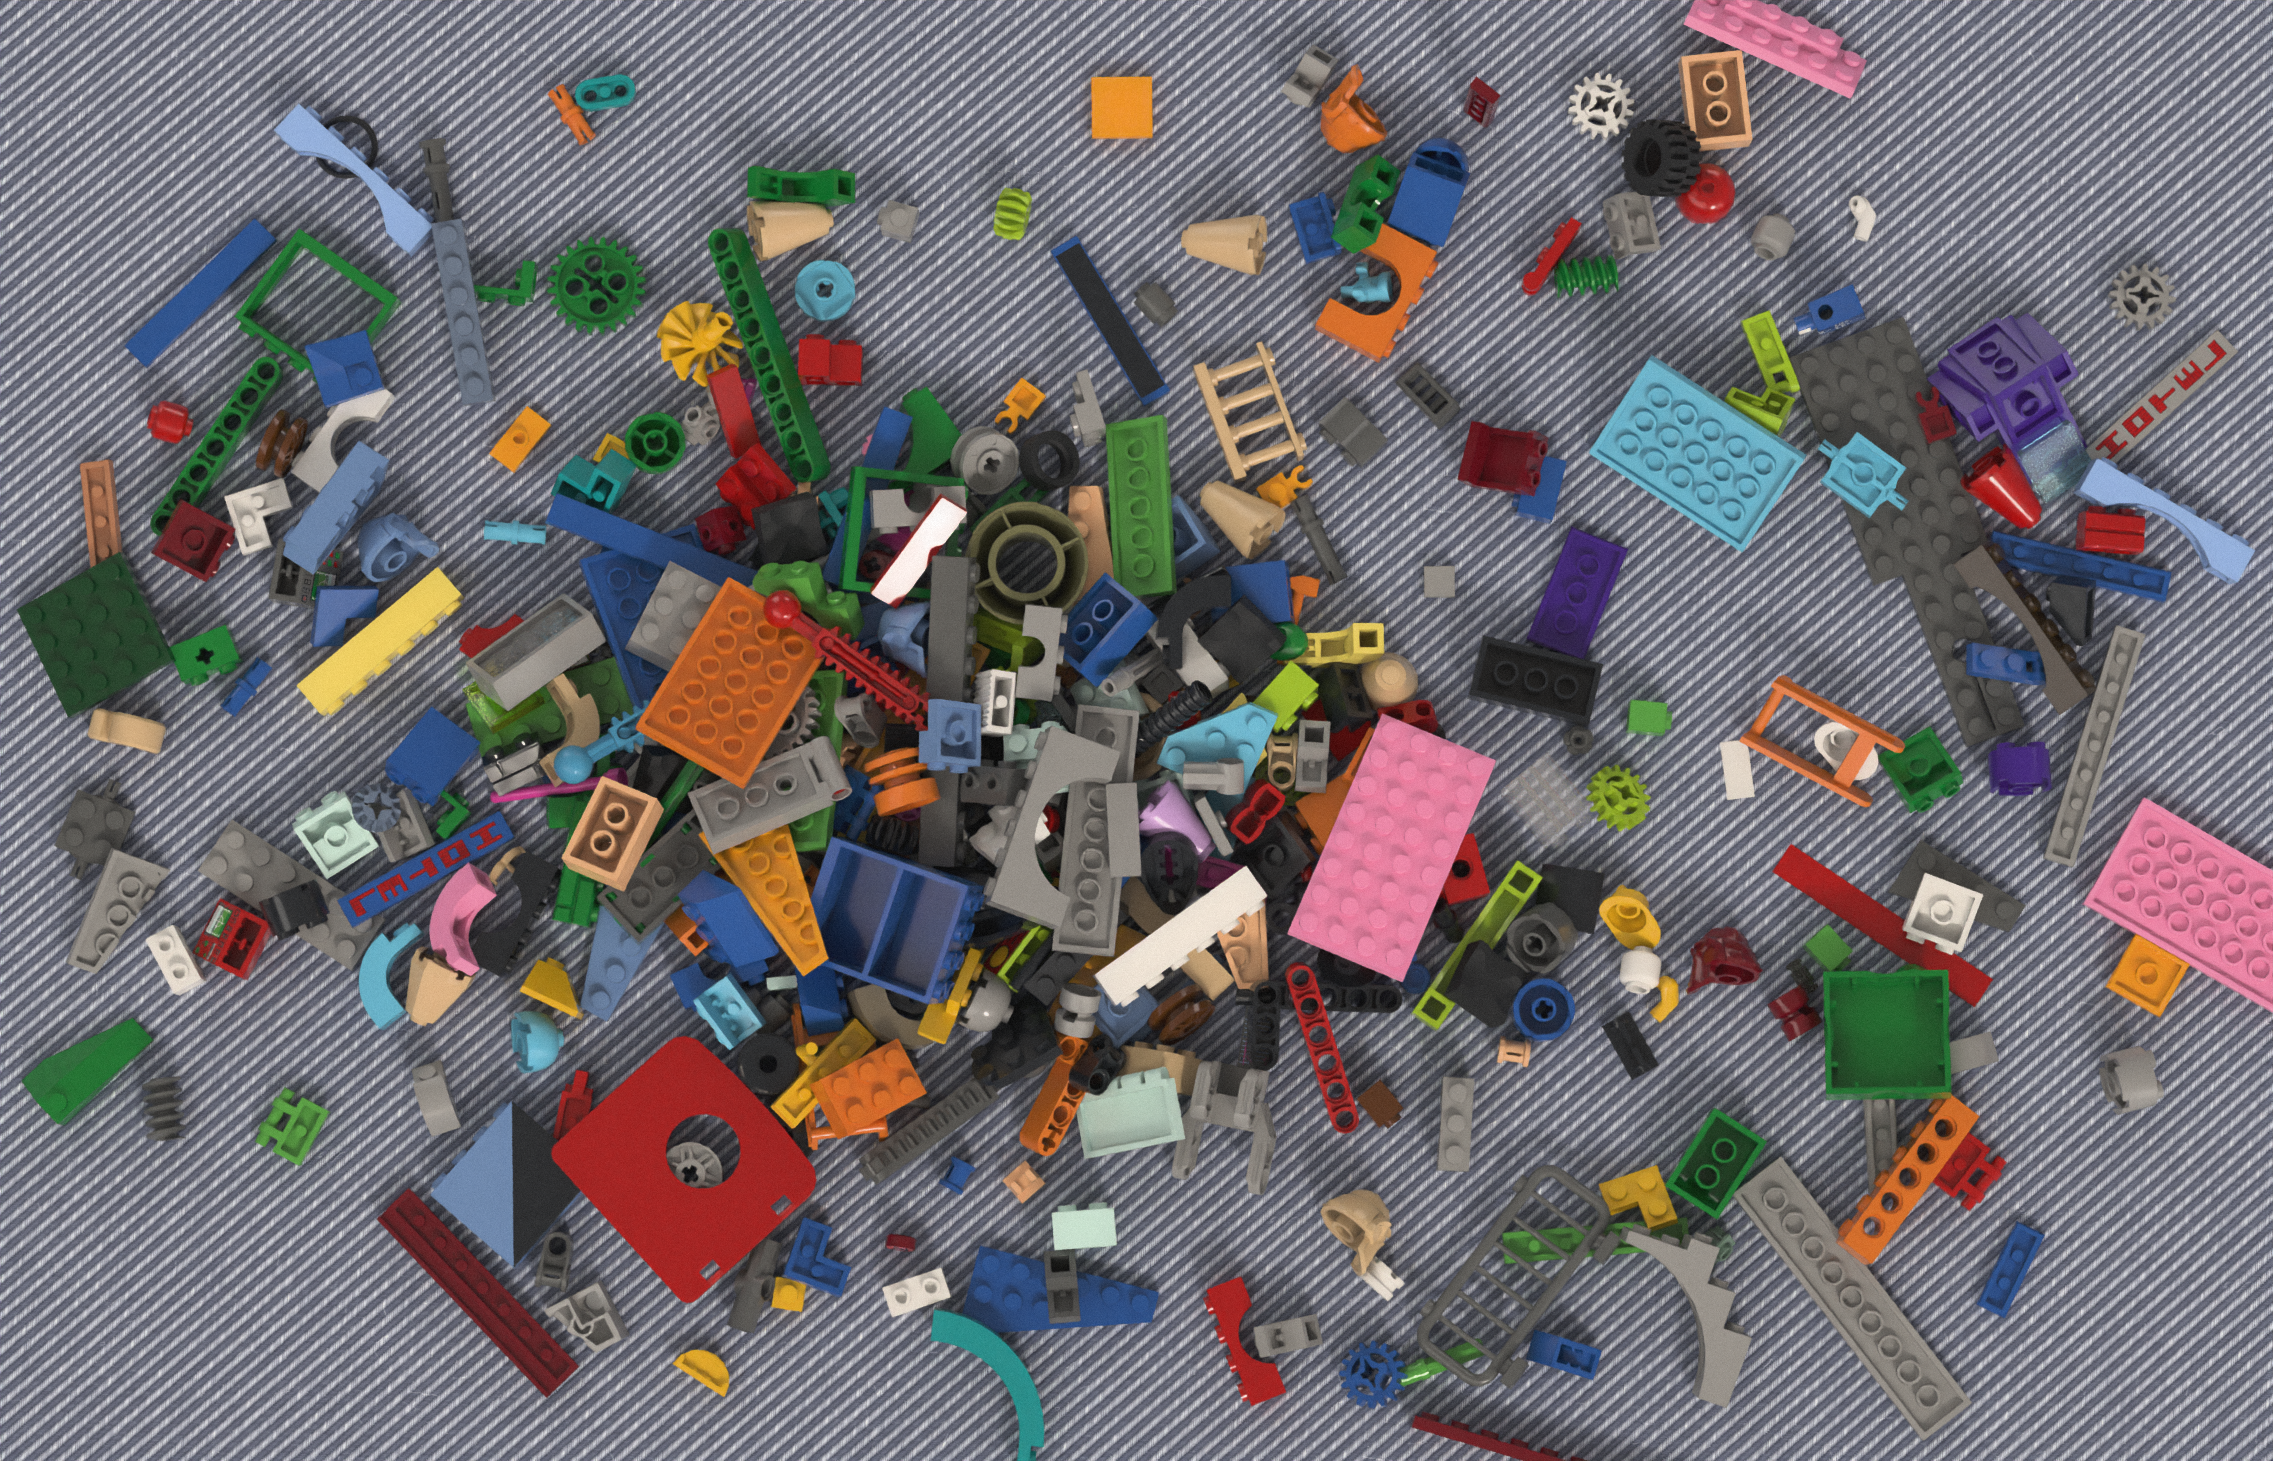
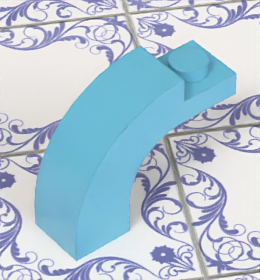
[359,923,425,1030]

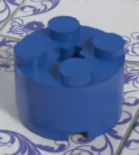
[1511,978,1575,1042]

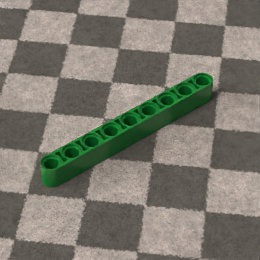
[708,228,831,483]

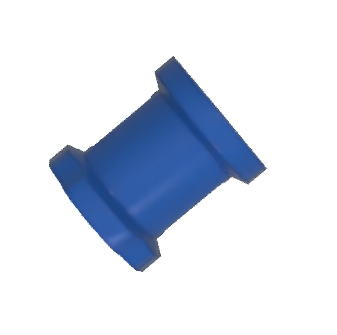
[938,1155,977,1195]

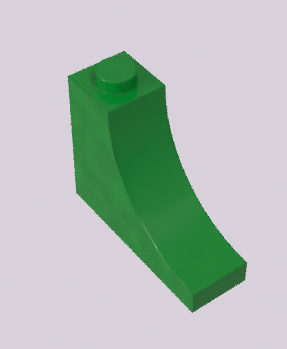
[887,386,962,495]

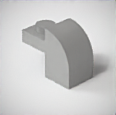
[1281,44,1339,108]
[1295,720,1331,793]
[1949,1032,1999,1074]
[411,1060,461,1137]
[1254,1314,1323,1358]

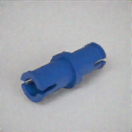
[220,657,273,717]

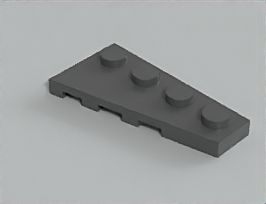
[1887,840,2026,932]

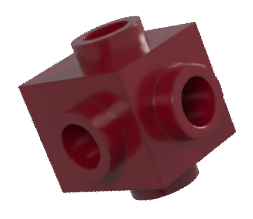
[695,505,747,555]

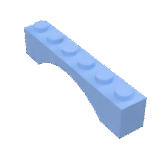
[274,103,434,257]
[2073,457,2255,584]

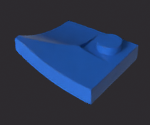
[305,330,385,408]

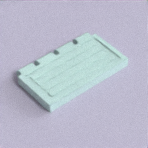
[1076,1067,1185,1159]

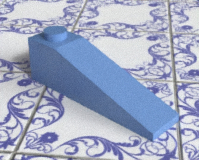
[1171,495,1221,580]

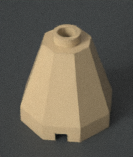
[405,946,476,1026]

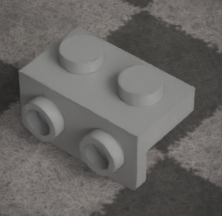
[369,789,435,862]

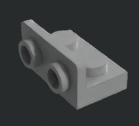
[1603,191,1661,259]

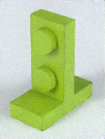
[973,607,1045,673]

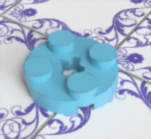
[795,260,856,322]

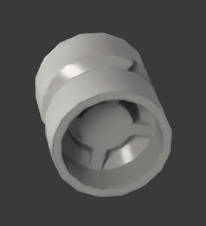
[1053,983,1102,1038]

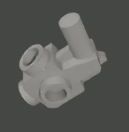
[681,385,720,446]

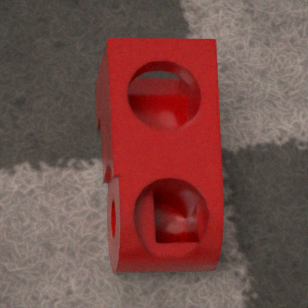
[1377,700,1438,734]

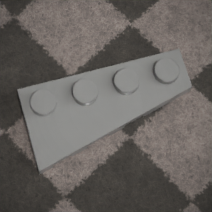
[66,848,170,974]

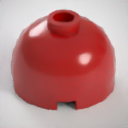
[1675,163,1736,224]

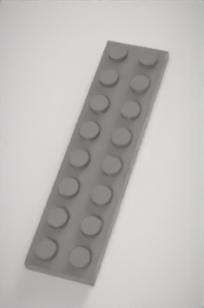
[1052,704,1140,957]

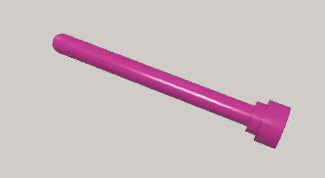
[490,767,628,803]

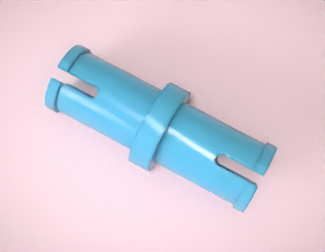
[484,520,547,545]

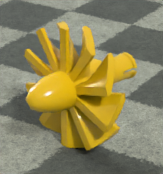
[657,301,743,387]

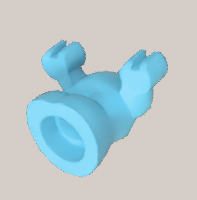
[1341,262,1393,303]

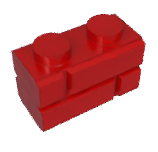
[2076,506,2146,555]

